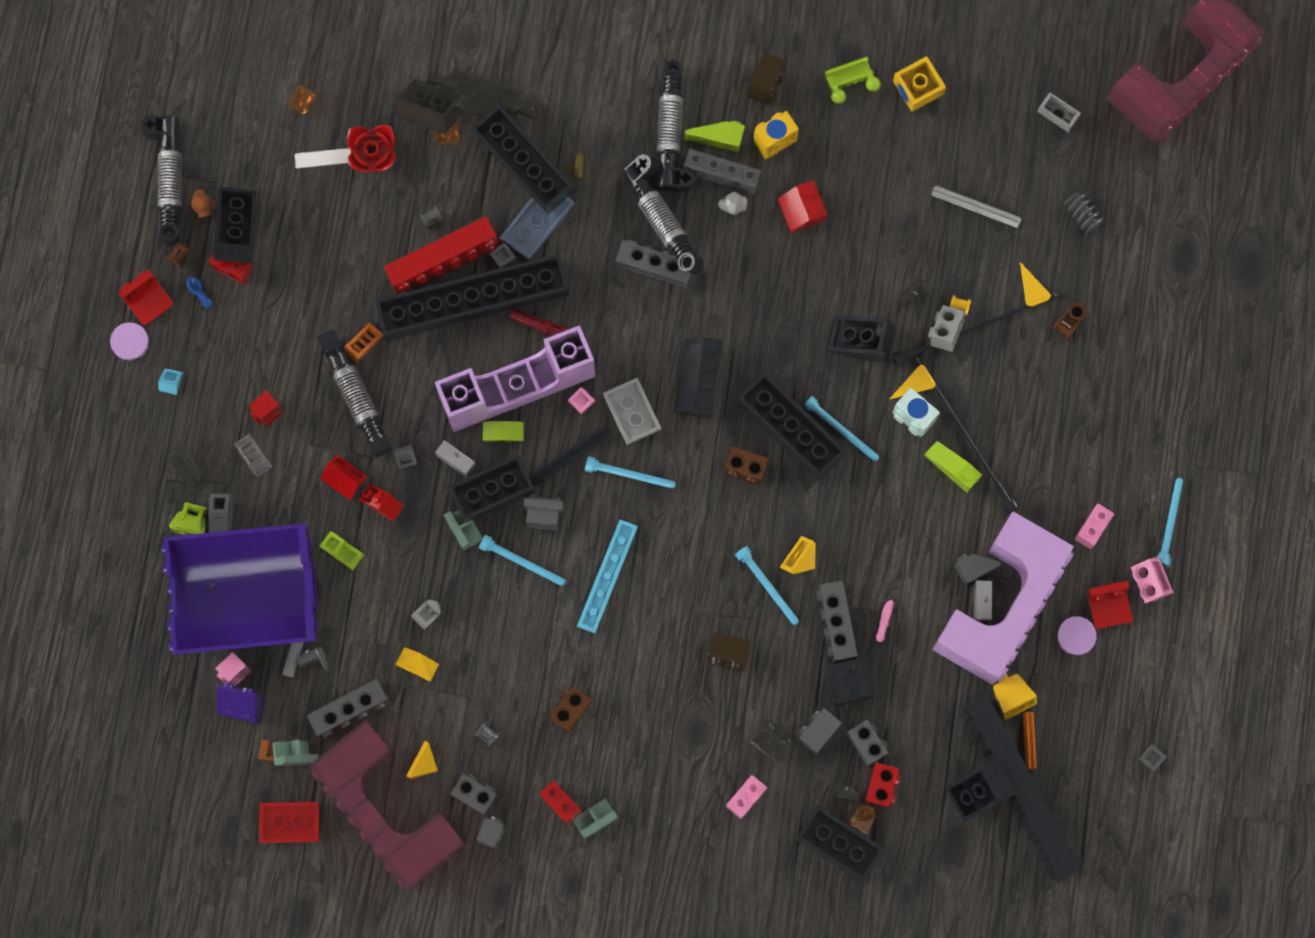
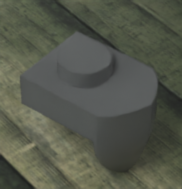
[296,647,328,671]

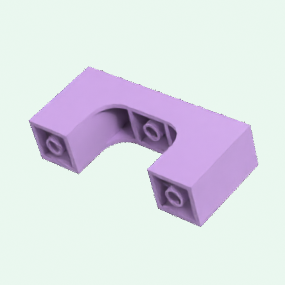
[435,325,595,432]
[932,512,1074,685]

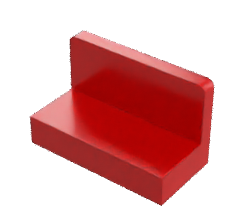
[320,455,368,500]

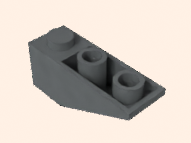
[209,494,234,533]

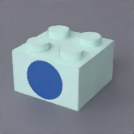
[892,388,940,437]

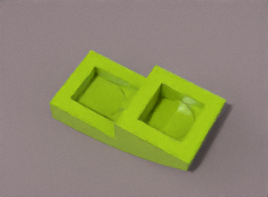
[482,421,524,443]
[319,531,364,570]

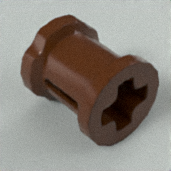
[166,242,190,267]

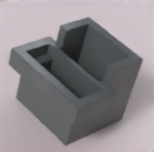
[524,495,564,530]

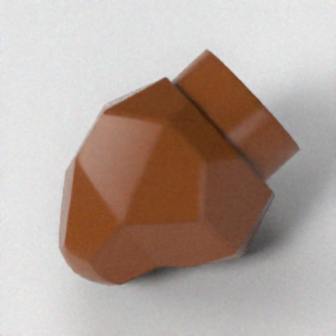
[192,189,214,218]

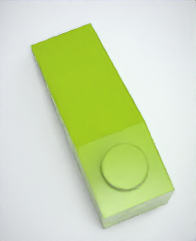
[685,121,745,152]
[924,441,982,493]

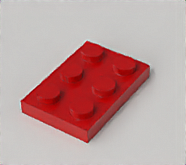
[259,802,320,843]

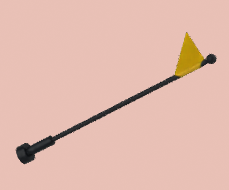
[892,262,1060,368]
[890,356,1020,514]

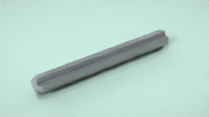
[932,185,1021,227]

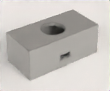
[1037,93,1081,132]
[435,440,476,478]
[974,581,992,622]

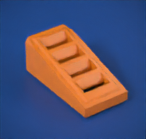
[344,322,383,364]

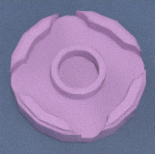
[110,322,149,361]
[1057,617,1096,655]

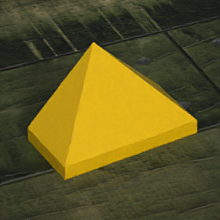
[780,536,816,574]
[395,647,439,682]
[407,741,438,780]

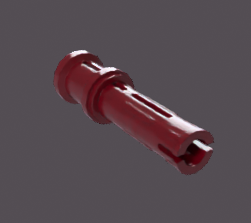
[510,309,567,336]

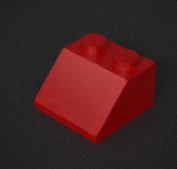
[778,180,827,233]

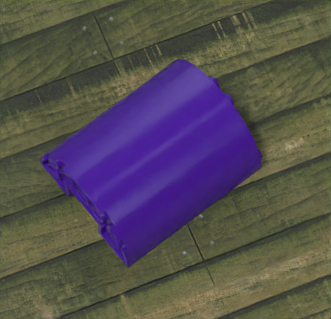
[162,523,318,655]

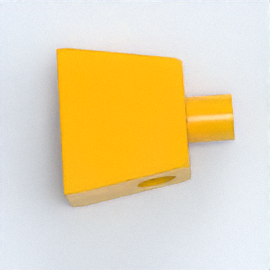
[993,674,1037,721]

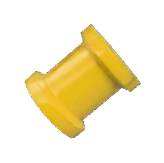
[949,295,971,316]

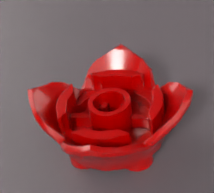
[347,125,396,172]

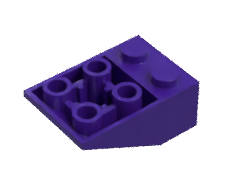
[216,683,264,724]

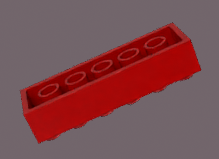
[384,216,498,295]

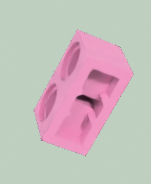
[1075,504,1114,549]
[1131,557,1173,603]
[215,652,251,686]
[726,775,767,819]

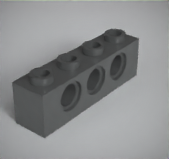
[684,149,761,194]
[615,240,692,288]
[816,580,858,663]
[307,679,389,739]

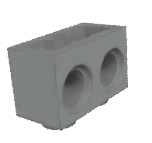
[928,305,965,352]

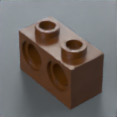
[724,446,768,484]
[549,686,592,733]

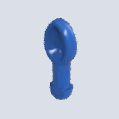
[186,276,212,308]

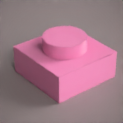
[568,387,595,415]

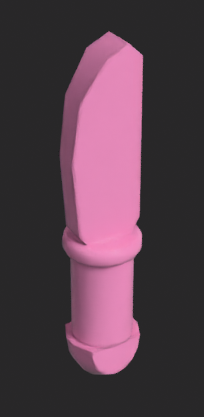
[876,600,894,642]

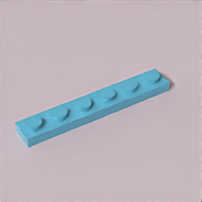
[577,520,638,634]

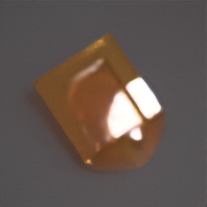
[288,84,317,113]
[433,124,460,144]
[848,805,876,835]

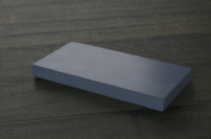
[499,197,575,261]

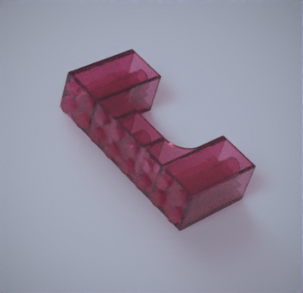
[1106,0,1264,144]
[310,720,466,891]

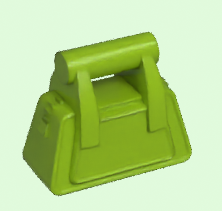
[169,502,208,535]

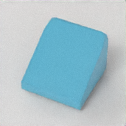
[158,368,183,395]

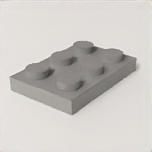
[603,378,661,445]

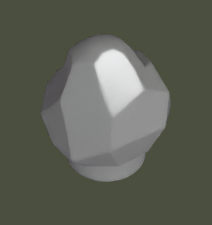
[718,192,747,215]

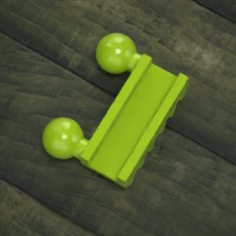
[825,57,881,104]

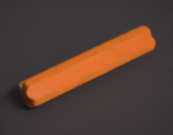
[1023,712,1037,770]

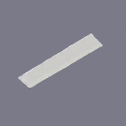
[295,148,351,168]

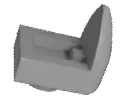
[411,600,441,630]

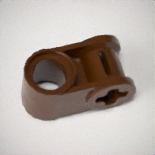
[1052,303,1086,340]

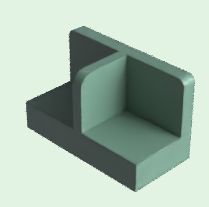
[444,510,483,551]
[273,740,319,766]
[573,799,618,839]

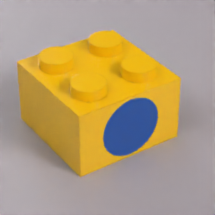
[893,56,946,112]
[753,111,799,160]

